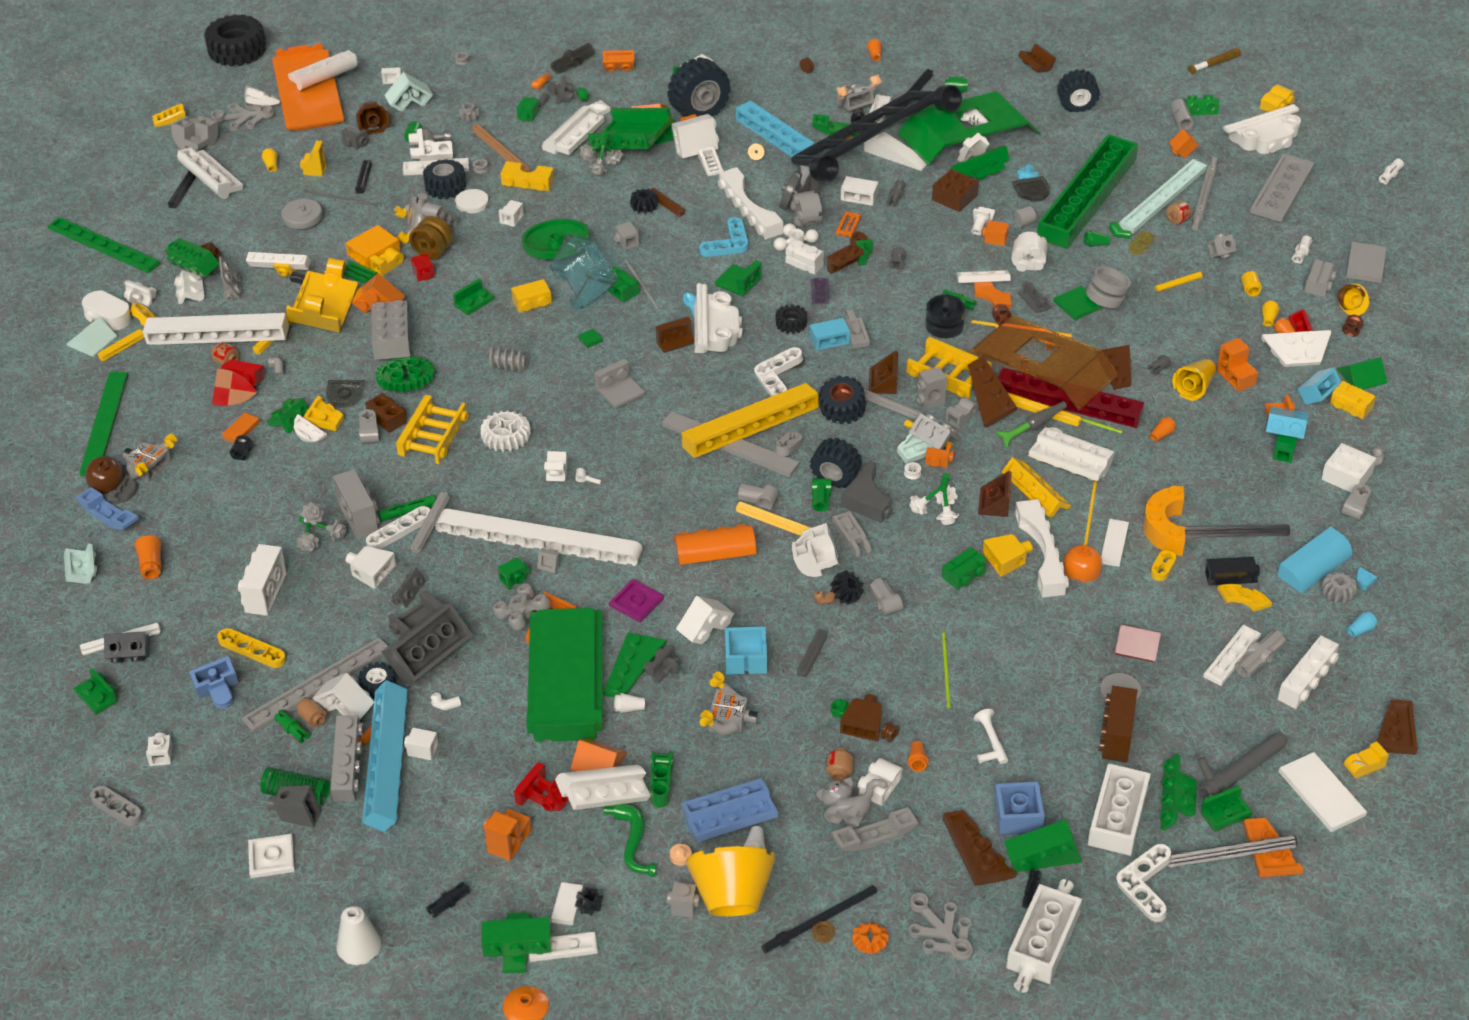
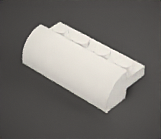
[288,50,357,90]
[542,106,604,155]
[177,147,244,199]
[1028,427,1114,481]
[555,764,651,810]

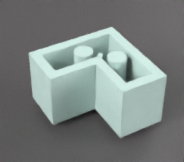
[385,71,433,111]

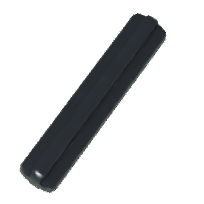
[355,160,372,194]

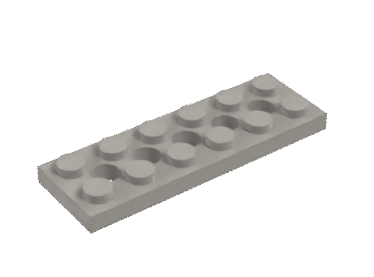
[1250,154,1315,222]

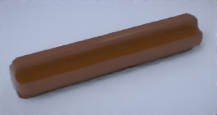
[650,188,685,217]

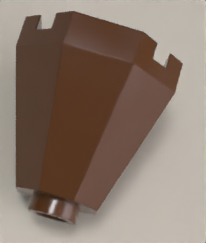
[356,101,390,135]

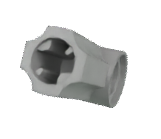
[738,484,779,510]
[870,578,903,616]

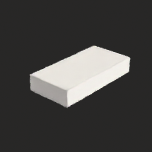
[551,882,583,925]

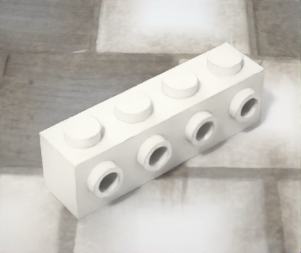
[1278,635,1339,709]

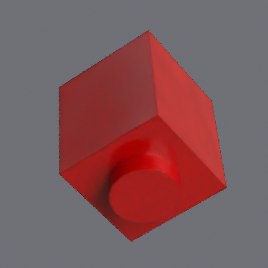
[410,253,434,282]

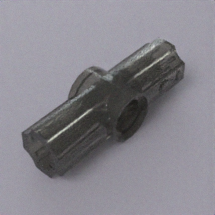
[551,43,595,74]

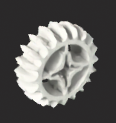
[481,410,531,453]

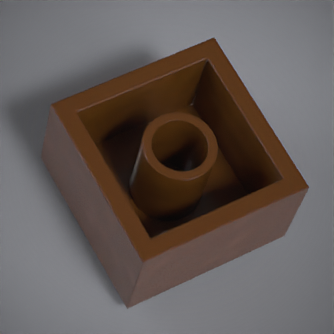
[932,169,979,212]

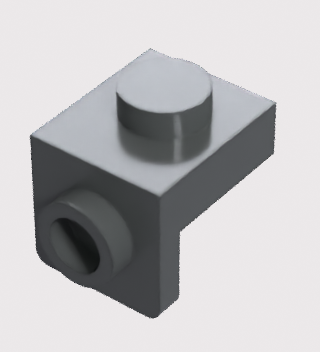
[341,128,368,150]

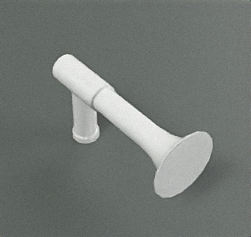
[974,709,1008,764]

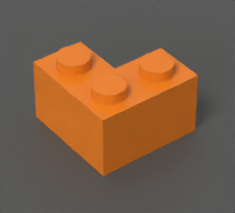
[352,273,405,313]
[1216,338,1258,392]
[483,809,532,861]

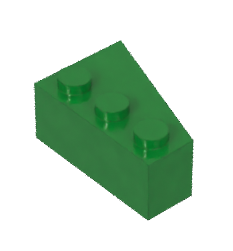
[1004,819,1083,872]

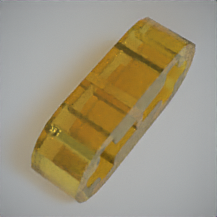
[1129,231,1153,255]

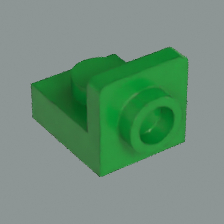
[856,239,873,266]

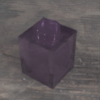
[811,278,829,304]

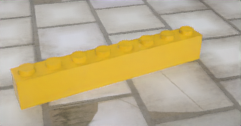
[681,383,819,458]

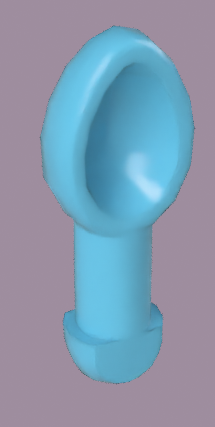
[683,293,695,316]

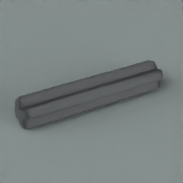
[797,629,827,677]

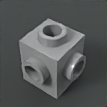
[1207,233,1236,259]

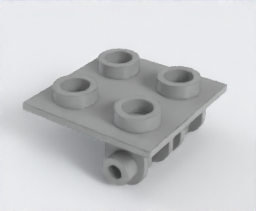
[219,256,242,301]

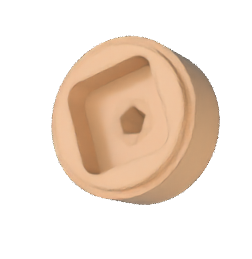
[670,844,692,866]

